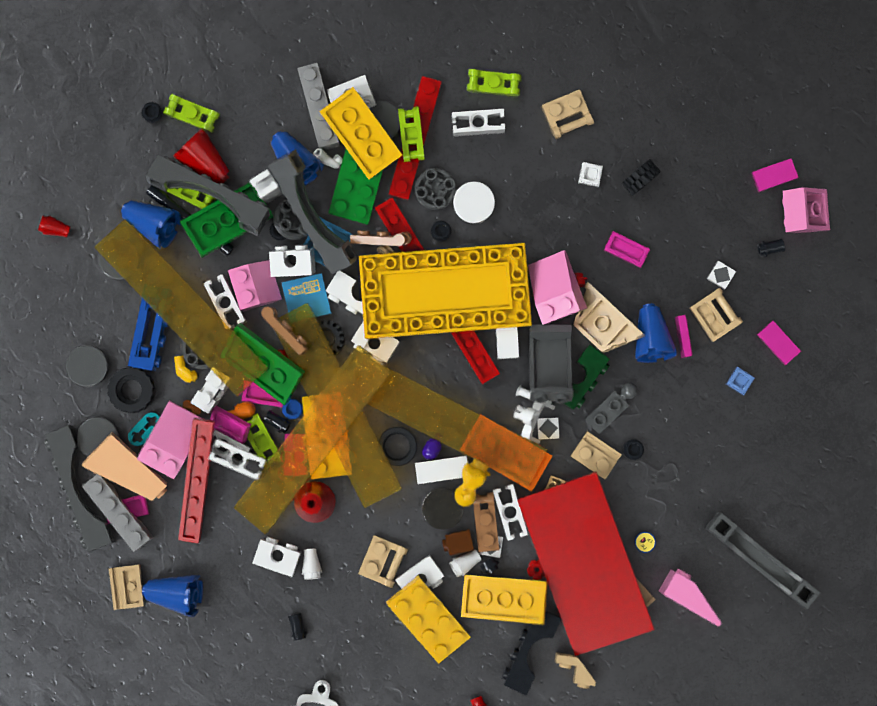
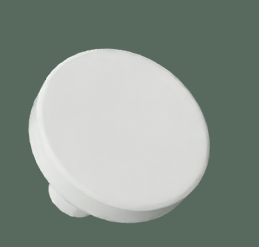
[453,182,495,224]

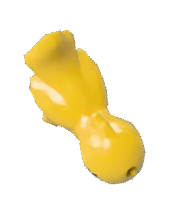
[454,458,491,507]

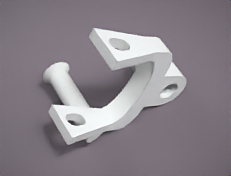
[514,385,555,444]
[296,680,339,706]

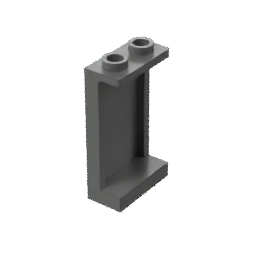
[529,324,573,403]

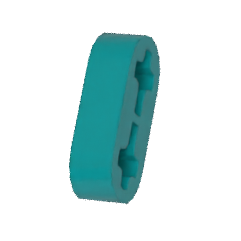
[128,412,160,446]

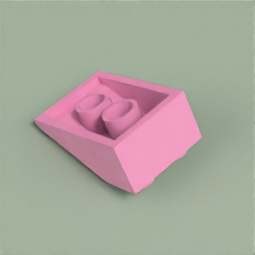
[528,250,587,325]
[137,400,203,479]
[659,569,721,626]

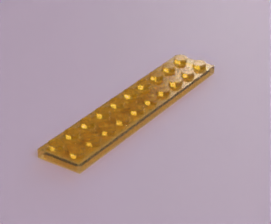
[94,219,268,397]
[274,303,402,508]
[234,345,392,534]
[343,355,547,487]

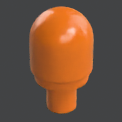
[227,401,255,420]

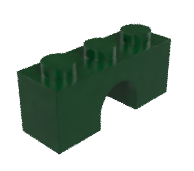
[563,344,610,410]

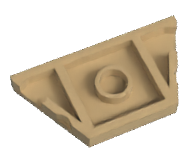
[573,282,645,353]

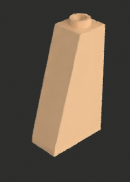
[82,432,167,501]

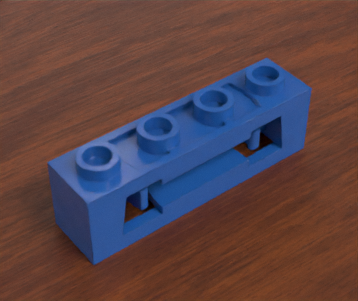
[128,285,174,372]

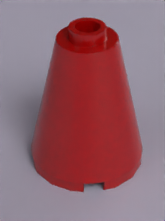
[173,128,229,183]
[294,481,336,523]

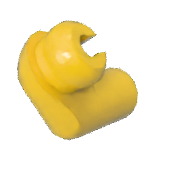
[174,356,198,383]

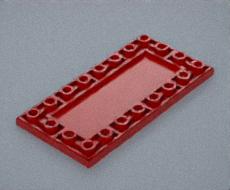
[517,471,654,656]

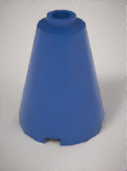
[271,131,324,186]
[121,200,181,249]
[635,303,677,363]
[142,575,203,617]

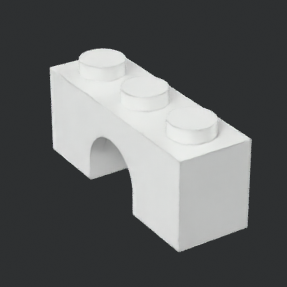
[326,271,363,315]

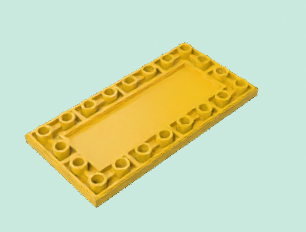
[359,243,532,339]

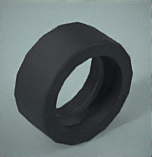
[377,427,417,466]

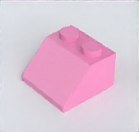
[782,187,830,233]
[228,260,282,312]

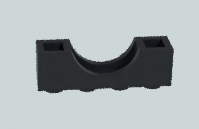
[501,610,561,696]

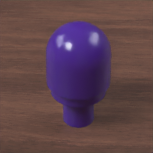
[422,433,443,461]

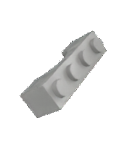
[297,63,340,151]
[82,474,154,552]

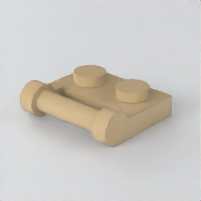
[541,90,594,139]
[689,288,743,342]
[358,535,408,588]

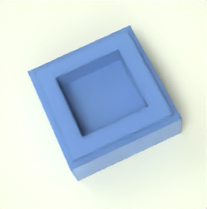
[726,367,755,395]

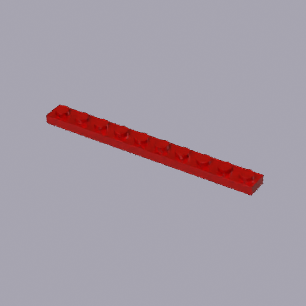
[375,198,500,384]

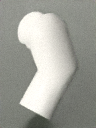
[314,148,343,169]

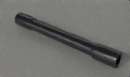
[146,185,234,257]

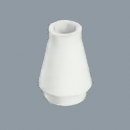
[302,549,323,580]
[449,550,482,577]

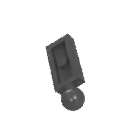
[585,383,638,434]

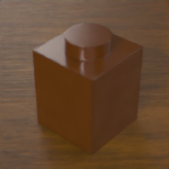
[442,529,474,556]

